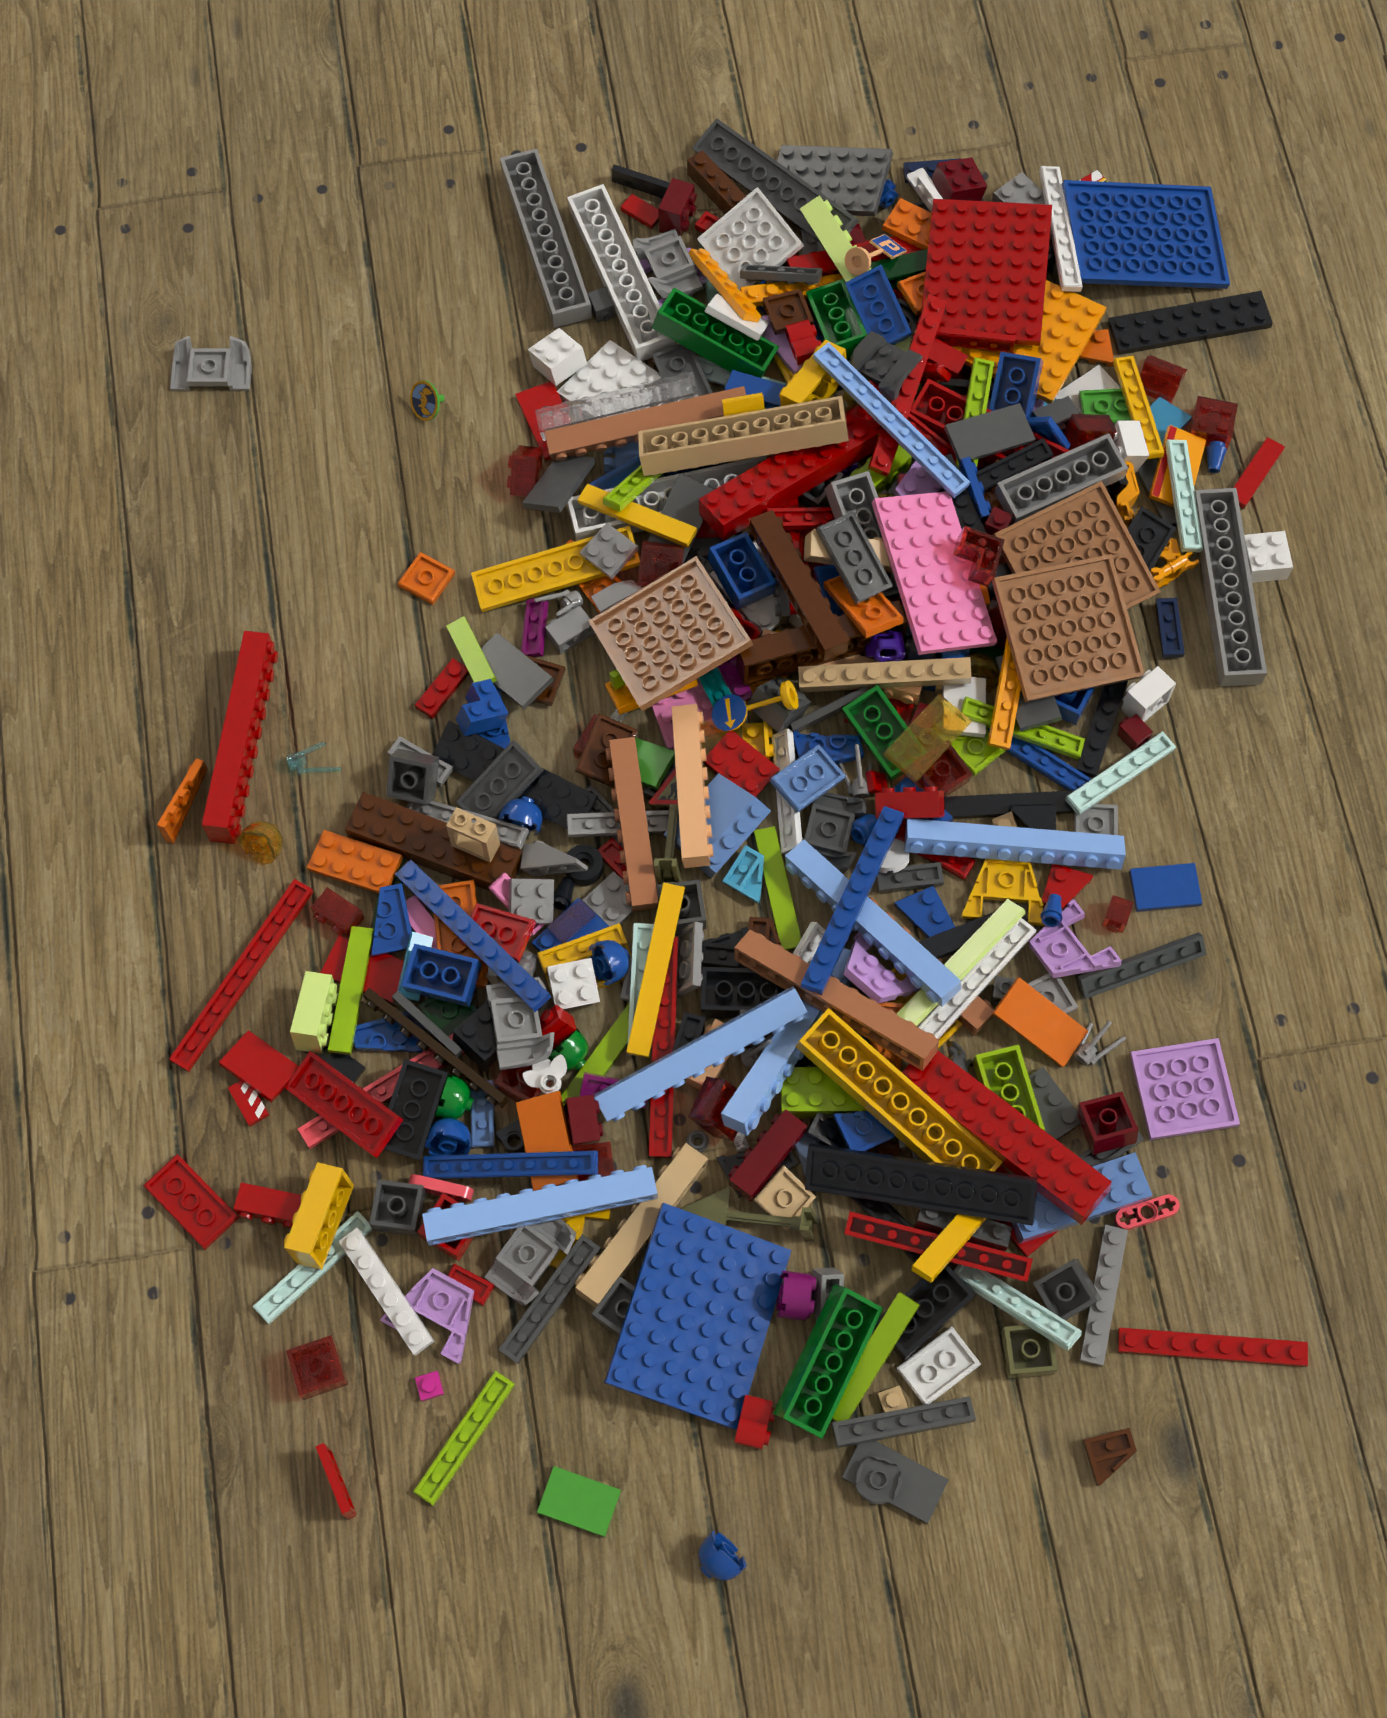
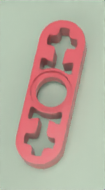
[408,1174,474,1202]
[1114,1194,1180,1231]

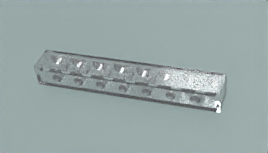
[535,372,699,441]

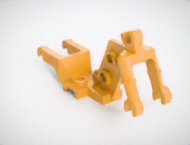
[1115,461,1199,588]

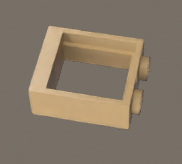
[446,807,500,863]

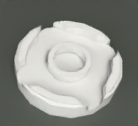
[879,838,910,873]

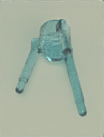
[286,742,341,775]

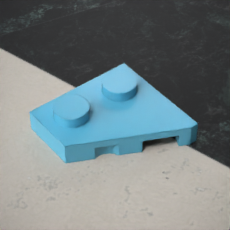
[722,845,764,904]

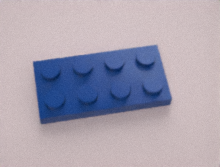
[845,265,913,345]

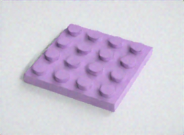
[1129,1038,1240,1140]

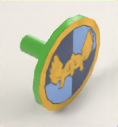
[410,380,445,421]

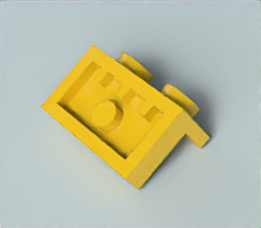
[742,720,774,760]

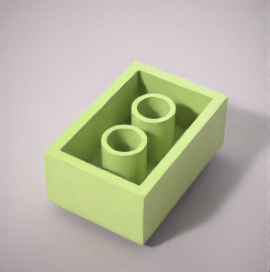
[290,971,339,1054]

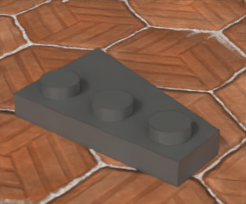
[1029,1067,1081,1140]

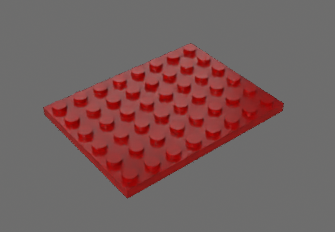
[921,199,1052,346]

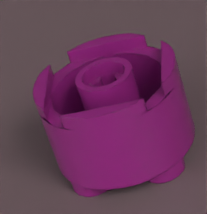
[776,1270,816,1321]

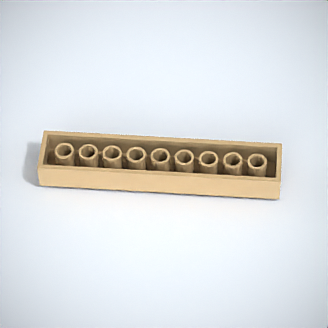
[638,396,849,476]

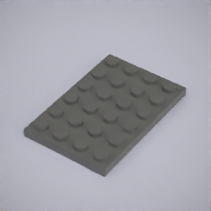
[777,145,893,217]

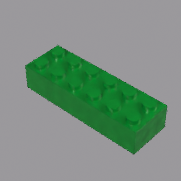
[651,288,779,378]
[773,1284,884,1439]

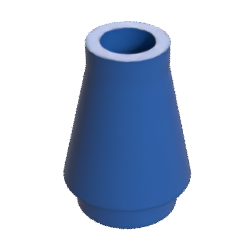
[1206,441,1227,473]
[1040,894,1063,927]

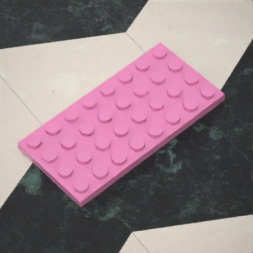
[871,492,997,655]

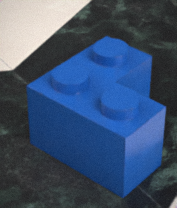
[456,679,509,737]

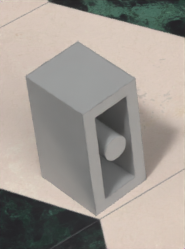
[545,606,595,655]

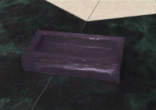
[548,899,596,944]

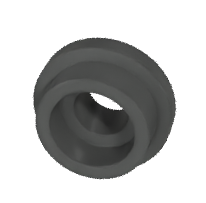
[686,1130,709,1153]

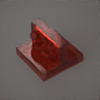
[1140,355,1187,404]

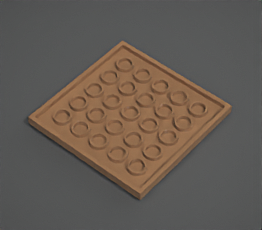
[992,481,1161,609]
[992,554,1145,702]
[588,556,753,711]

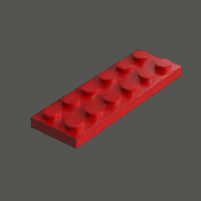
[284,1051,404,1158]

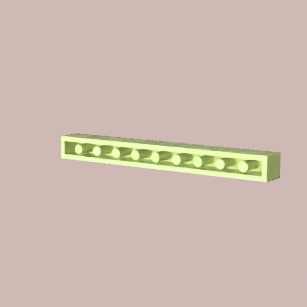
[800,195,912,351]

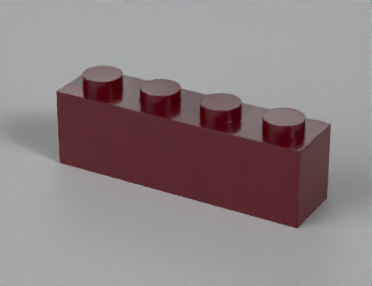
[728,1109,807,1202]

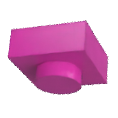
[415,1371,444,1402]

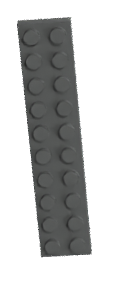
[692,118,859,243]

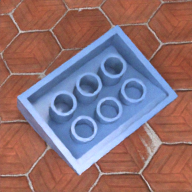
[663,773,771,878]

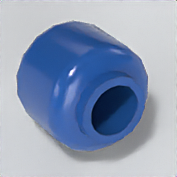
[851,814,878,846]

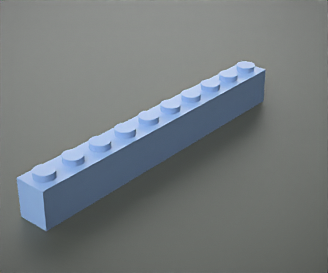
[904,818,1126,870]
[785,839,961,1007]
[721,948,851,1136]
[594,986,808,1122]
[422,1165,658,1246]

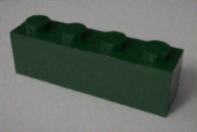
[871,249,928,290]

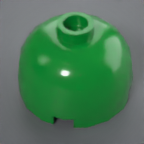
[548,1028,589,1071]
[434,1074,474,1119]

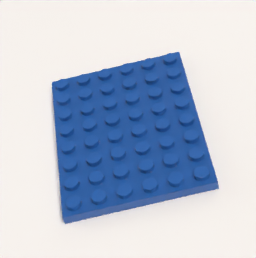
[1062,180,1230,289]
[604,1203,791,1430]

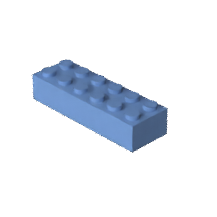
[1011,1152,1153,1244]

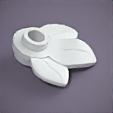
[523,1055,567,1094]

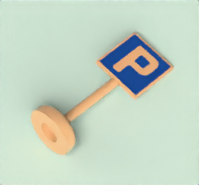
[845,234,907,276]

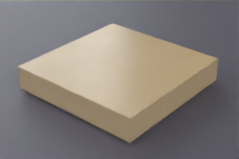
[752,1165,816,1231]

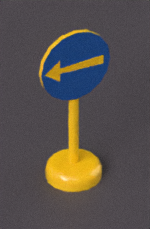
[712,680,799,732]

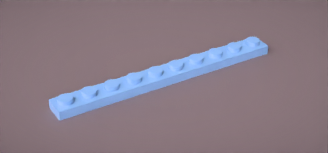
[813,342,970,498]

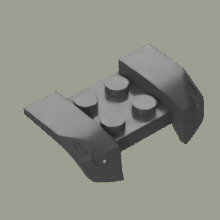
[849,331,923,401]
[804,792,866,874]

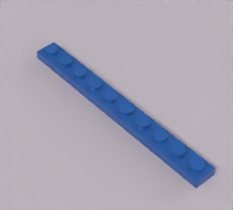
[801,806,904,995]
[395,860,551,1012]

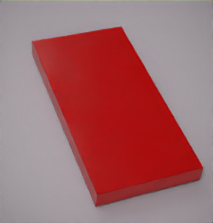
[515,381,573,461]
[320,935,404,1006]
[143,1154,239,1250]

